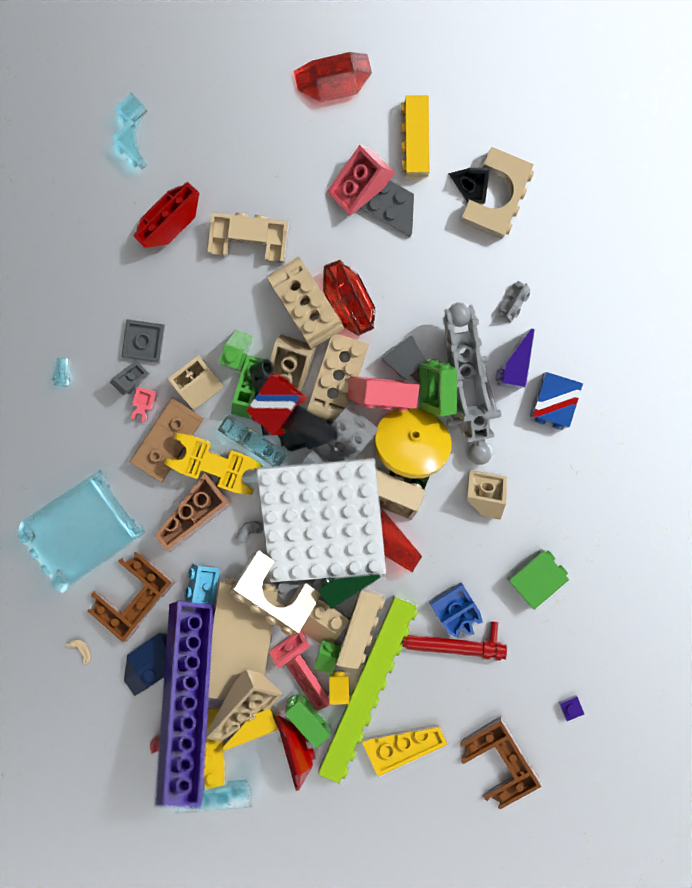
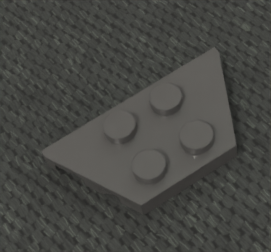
[360,180,414,237]

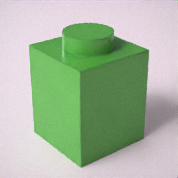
[313,640,341,675]

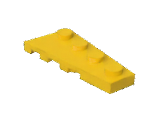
[362,725,448,777]

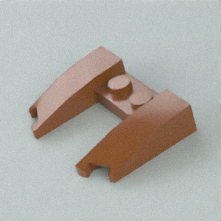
[87,552,175,642]
[460,717,542,809]

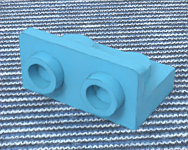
[184,564,220,605]

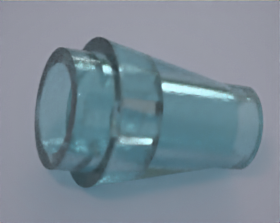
[52,358,71,387]

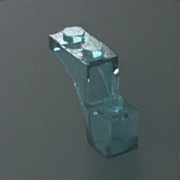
[112,93,147,170]
[218,414,288,467]

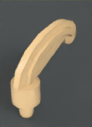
[65,640,91,664]

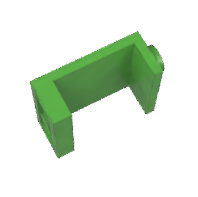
[507,549,569,610]

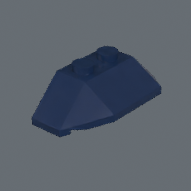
[124,633,167,696]

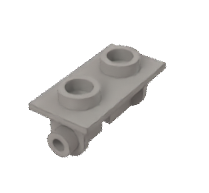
[498,281,531,322]

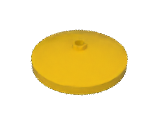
[374,408,452,478]

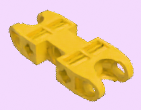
[163,433,263,495]

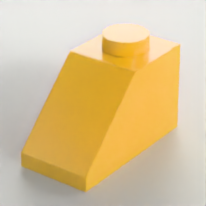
[329,670,349,705]

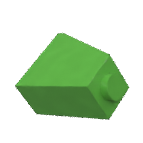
[219,330,254,372]

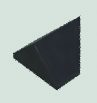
[448,168,490,203]

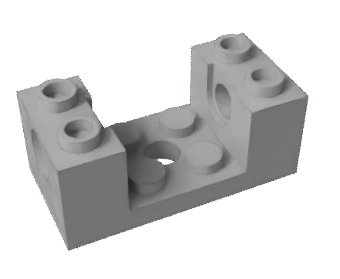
[301,405,378,464]

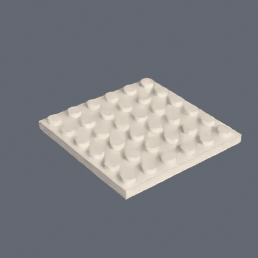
[257,458,386,582]

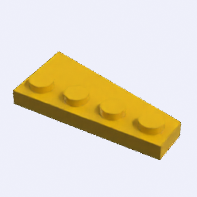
[203,705,225,790]

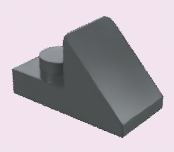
[109,361,149,396]

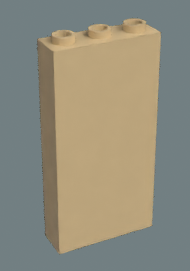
[209,578,279,700]

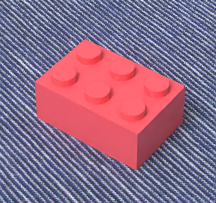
[347,376,419,411]

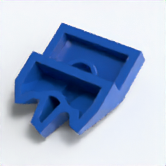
[429,582,483,638]

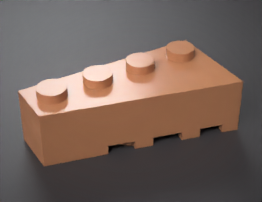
[155,473,232,551]

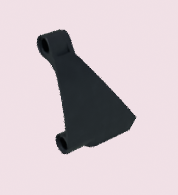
[249,359,338,452]

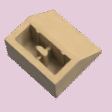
[168,355,224,410]

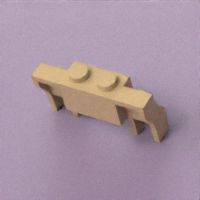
[207,212,289,263]

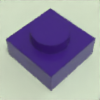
[559,695,585,721]

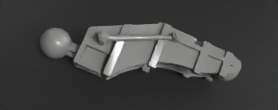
[443,302,502,465]

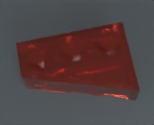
[380,509,422,572]

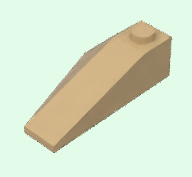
[206,669,282,741]

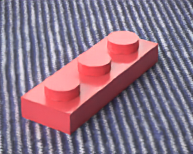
[285,655,330,711]

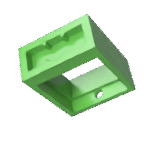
[419,359,457,417]
[285,693,331,749]

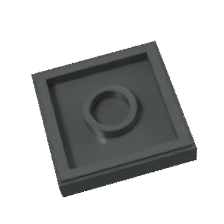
[121,319,165,363]

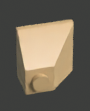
[467,470,507,520]

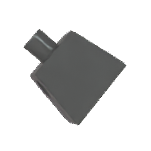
[382,336,426,384]

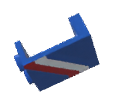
[530,372,583,430]

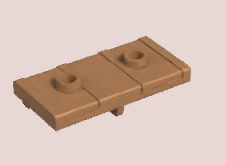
[129,397,204,483]

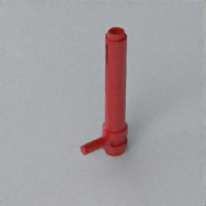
[402,621,507,661]

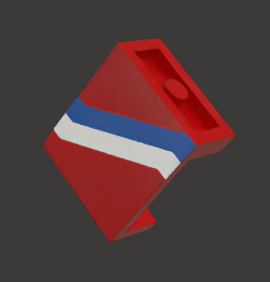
[246,374,308,436]

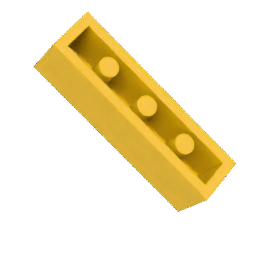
[401,95,430,177]

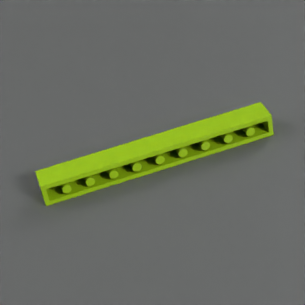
[318,595,418,784]

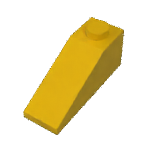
[223,706,278,751]

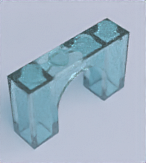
[169,780,252,814]

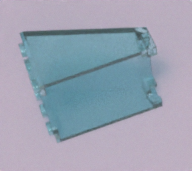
[17,469,145,593]

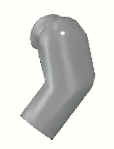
[236,521,263,542]

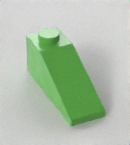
[231,355,263,419]

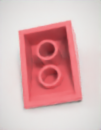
[327,145,395,215]

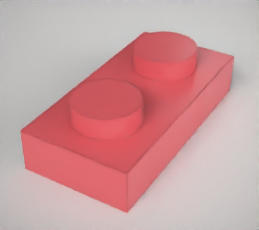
[269,630,311,668]

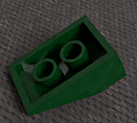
[319,573,381,610]

